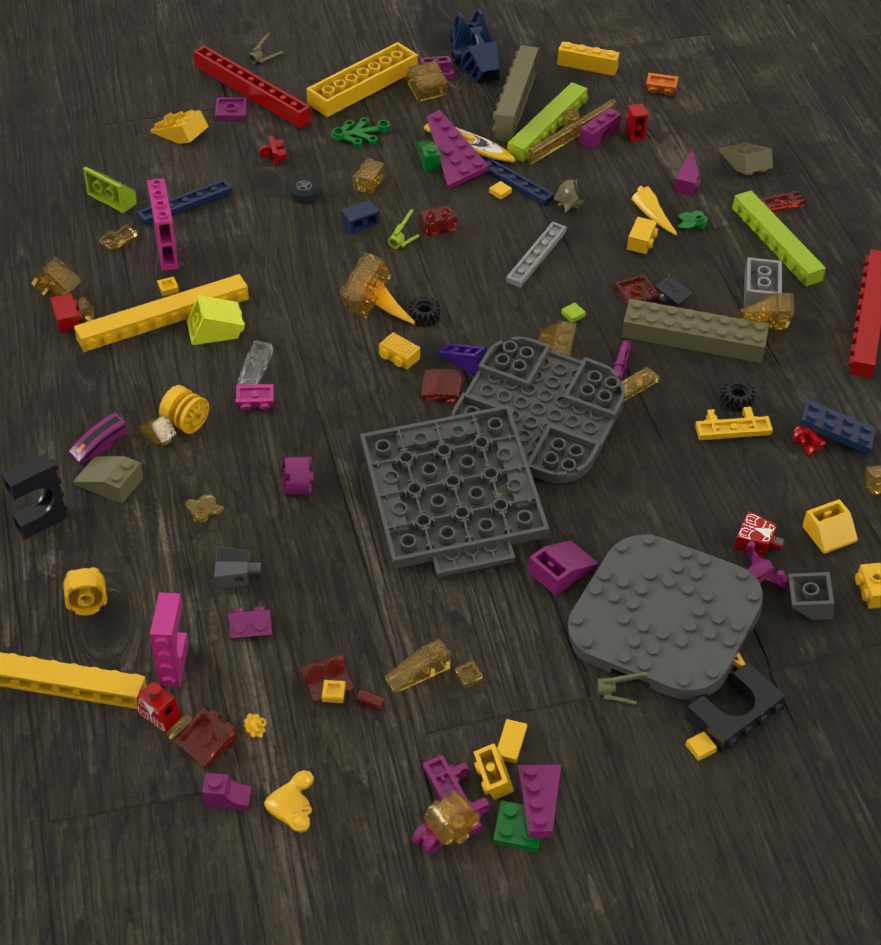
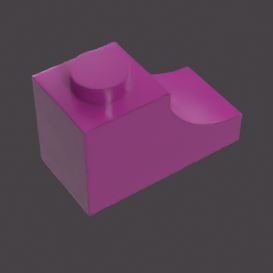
[202,773,252,811]

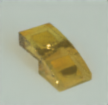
[99,224,138,250]

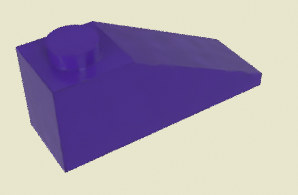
[438,343,487,374]

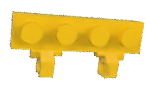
[695,407,773,440]

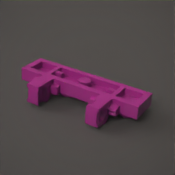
[423,755,489,839]

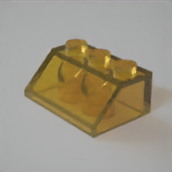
[538,321,577,357]

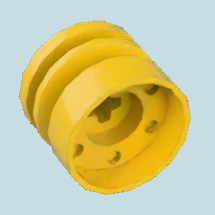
[159,385,209,434]

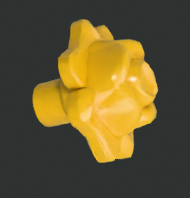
[244,713,266,738]

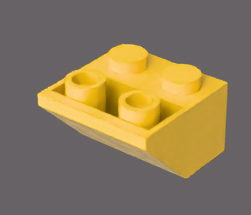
[802,499,858,554]

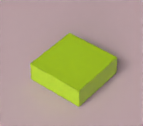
[561,303,586,323]

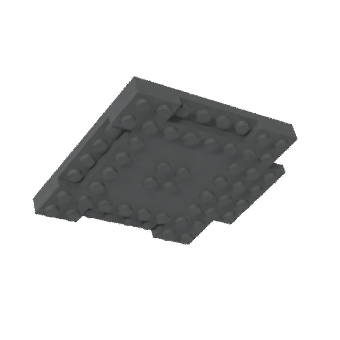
[360,405,549,578]

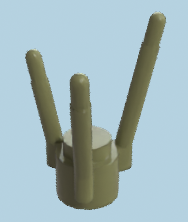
[248,32,284,65]
[597,672,647,705]

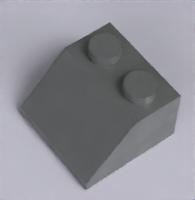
[788,572,834,620]

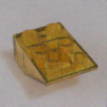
[738,293,795,329]

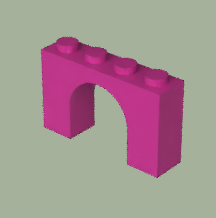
[150,592,188,687]

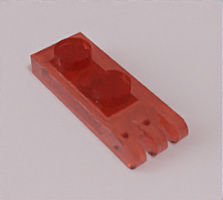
[760,191,806,212]

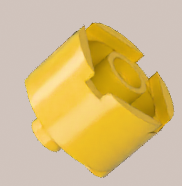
[63,567,107,616]

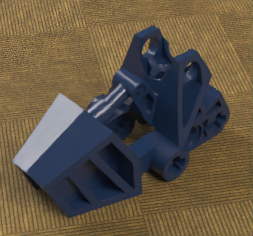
[449,9,499,83]

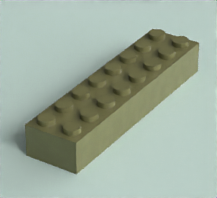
[492,45,539,142]
[622,299,769,363]

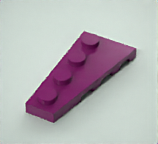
[517,764,561,838]

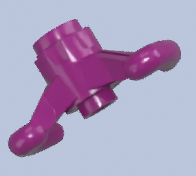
[746,541,789,590]

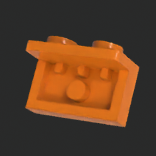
[645,73,678,96]

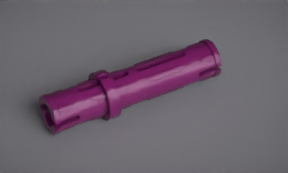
[612,341,632,382]

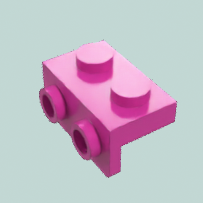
[236,384,274,410]

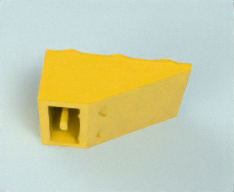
[150,110,209,144]

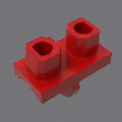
[259,136,286,166]
[792,425,826,455]

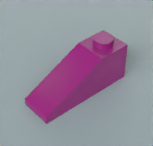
[674,152,700,196]

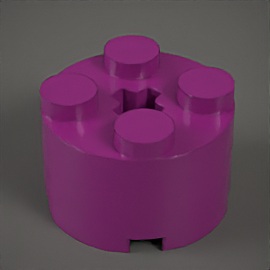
[281,456,313,495]

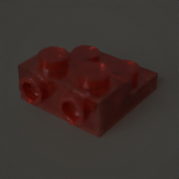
[174,707,239,769]

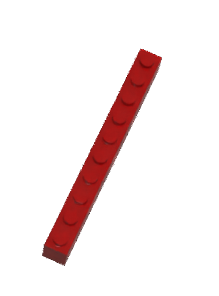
[193,45,311,128]
[848,249,881,378]

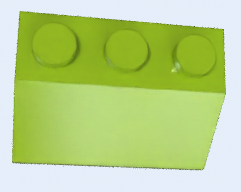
[83,167,137,213]

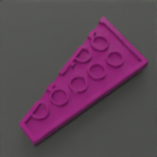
[427,110,489,190]

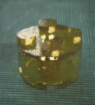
[424,791,480,845]

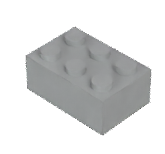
[744,257,782,310]

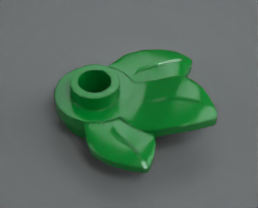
[678,210,708,229]

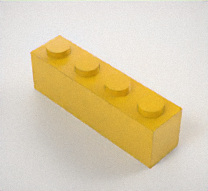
[557,42,620,76]

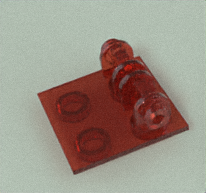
[300,654,355,702]

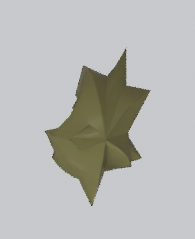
[554,179,585,213]

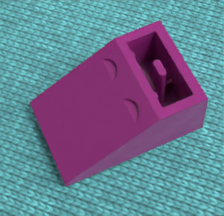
[528,540,599,596]

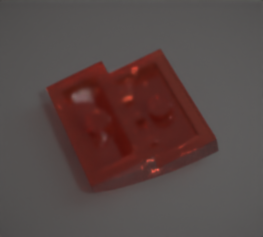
[421,369,463,403]

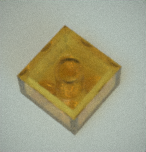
[406,60,448,102]

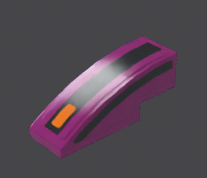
[69,412,127,464]

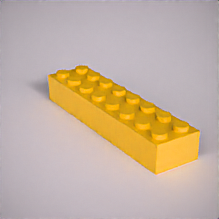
[306,42,418,117]

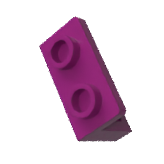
[228,607,272,639]

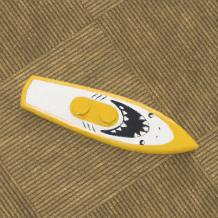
[424,123,515,163]

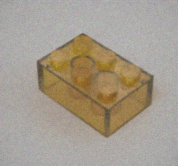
[339,252,391,318]

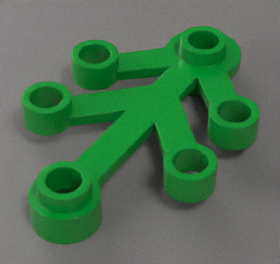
[331,117,390,148]

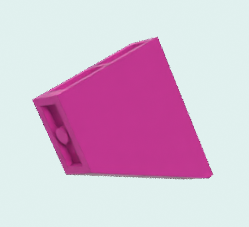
[147,179,179,271]

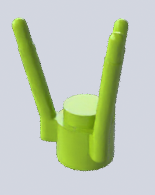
[388,209,420,249]

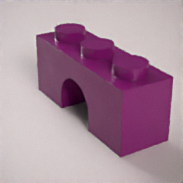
[579,108,622,149]

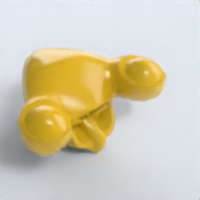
[264,770,314,833]

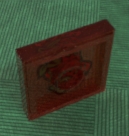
[614,275,660,306]

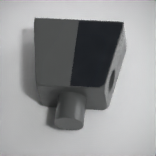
[214,547,262,589]

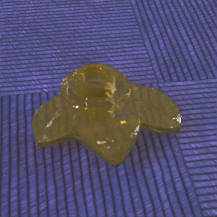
[186,495,224,522]

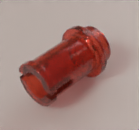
[356,689,385,710]

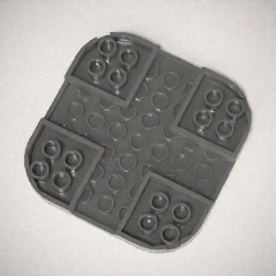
[452,337,625,484]
[568,534,763,700]

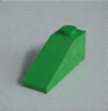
[415,140,441,172]

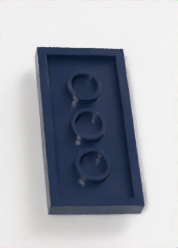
[799,399,876,454]

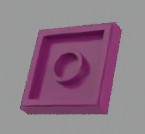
[215,97,248,120]

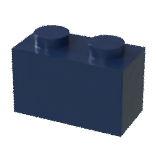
[341,200,380,234]

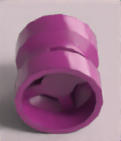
[412,823,444,855]

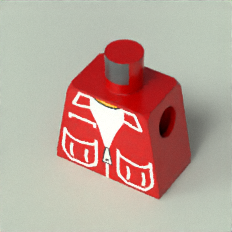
[734,511,785,556]
[137,682,182,734]

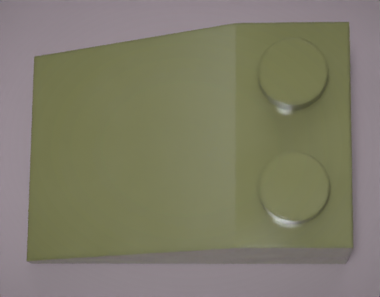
[719,143,773,175]
[73,456,143,504]

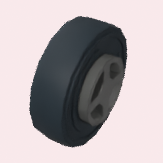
[290,178,319,202]

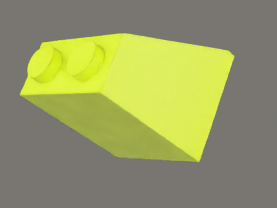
[187,295,245,345]

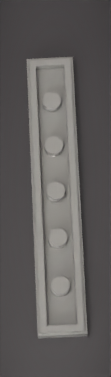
[506,222,567,288]

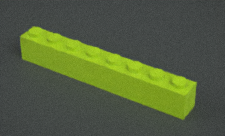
[507,83,588,162]
[732,191,826,286]

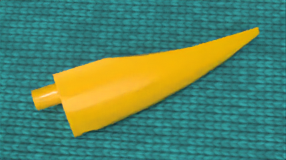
[631,186,677,235]
[359,275,415,324]

